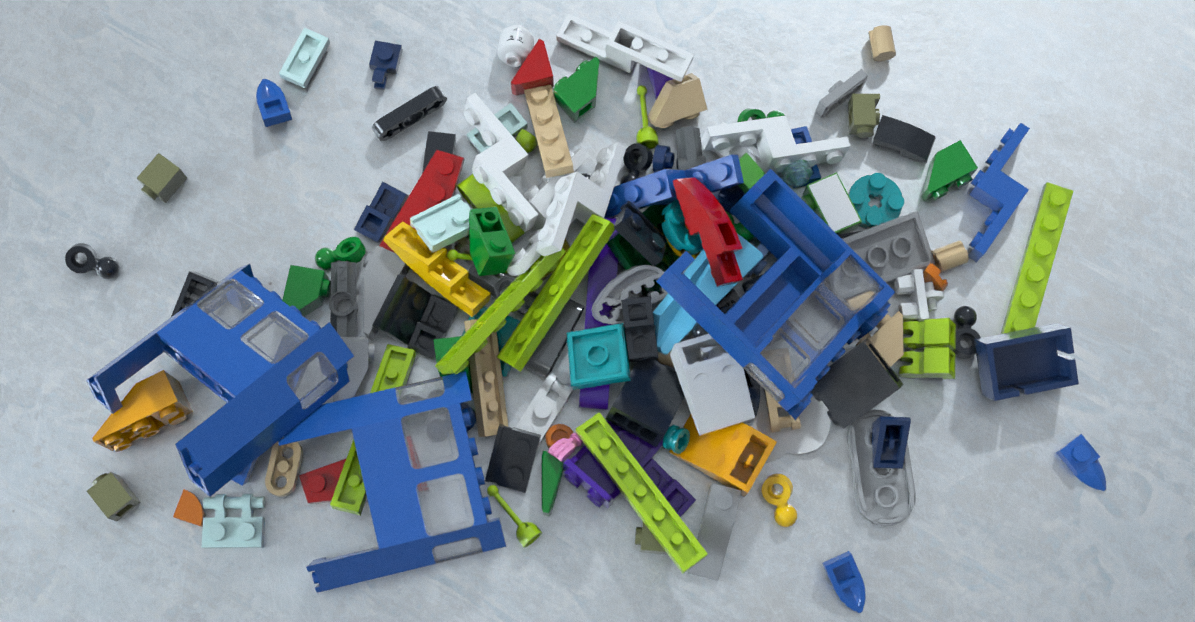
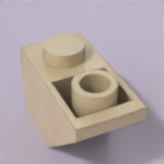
[648,73,708,128]
[856,311,904,367]

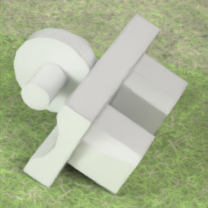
[894,269,944,322]

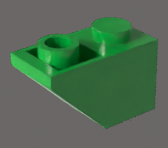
[553,57,599,123]
[921,140,978,201]
[469,207,516,276]

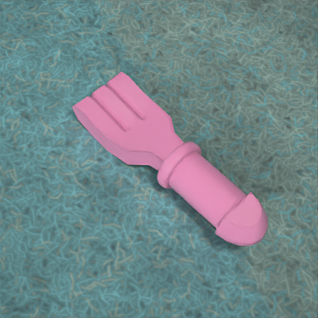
[548,433,583,462]

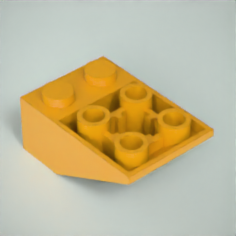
[92,370,193,452]
[668,414,777,497]

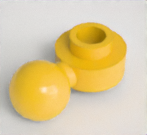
[762,474,797,527]

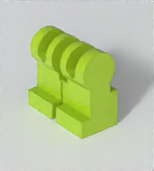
[899,318,956,379]

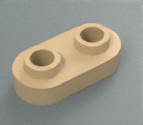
[265,438,303,497]

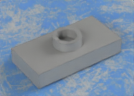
[815,69,868,118]

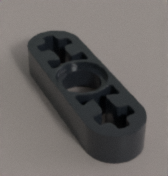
[372,86,447,141]

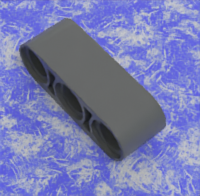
[524,299,585,378]

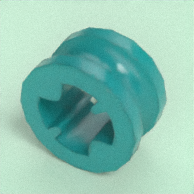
[663,424,690,454]

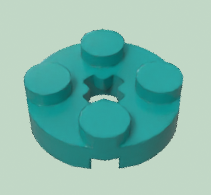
[848,173,904,229]
[662,199,703,255]

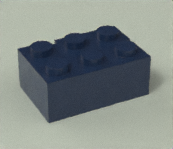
[974,323,1079,401]

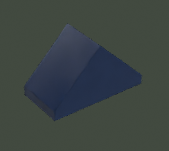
[872,416,911,469]

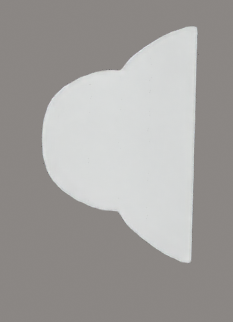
[753,378,831,464]

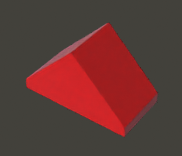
[511,39,554,96]

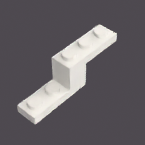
[556,13,694,82]
[463,93,538,232]
[701,116,851,172]
[536,142,626,257]
[506,147,590,277]

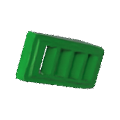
[542,451,565,517]

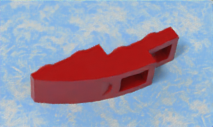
[673,177,743,287]

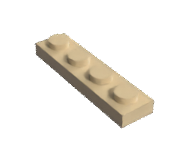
[524,85,574,178]
[464,319,508,437]

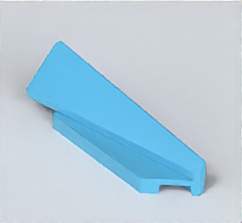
[653,233,763,355]

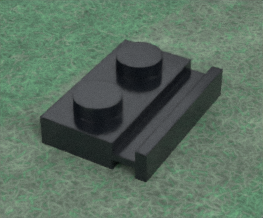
[614,201,667,266]
[372,275,432,345]
[485,424,541,493]

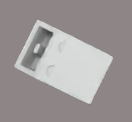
[670,334,755,436]

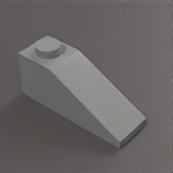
[363,245,410,341]
[333,337,374,402]
[689,483,742,581]

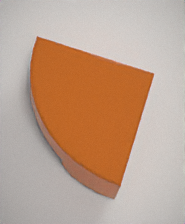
[923,263,948,292]
[173,489,205,527]

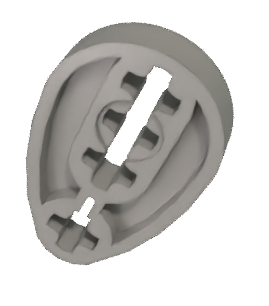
[591,265,668,325]

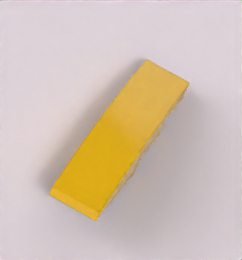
[384,221,491,317]

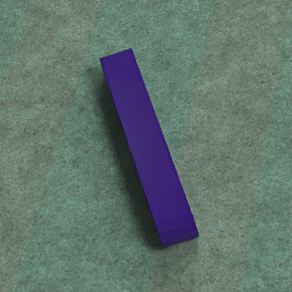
[579,218,618,410]

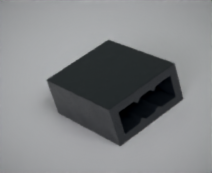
[811,338,904,429]
[605,359,685,447]

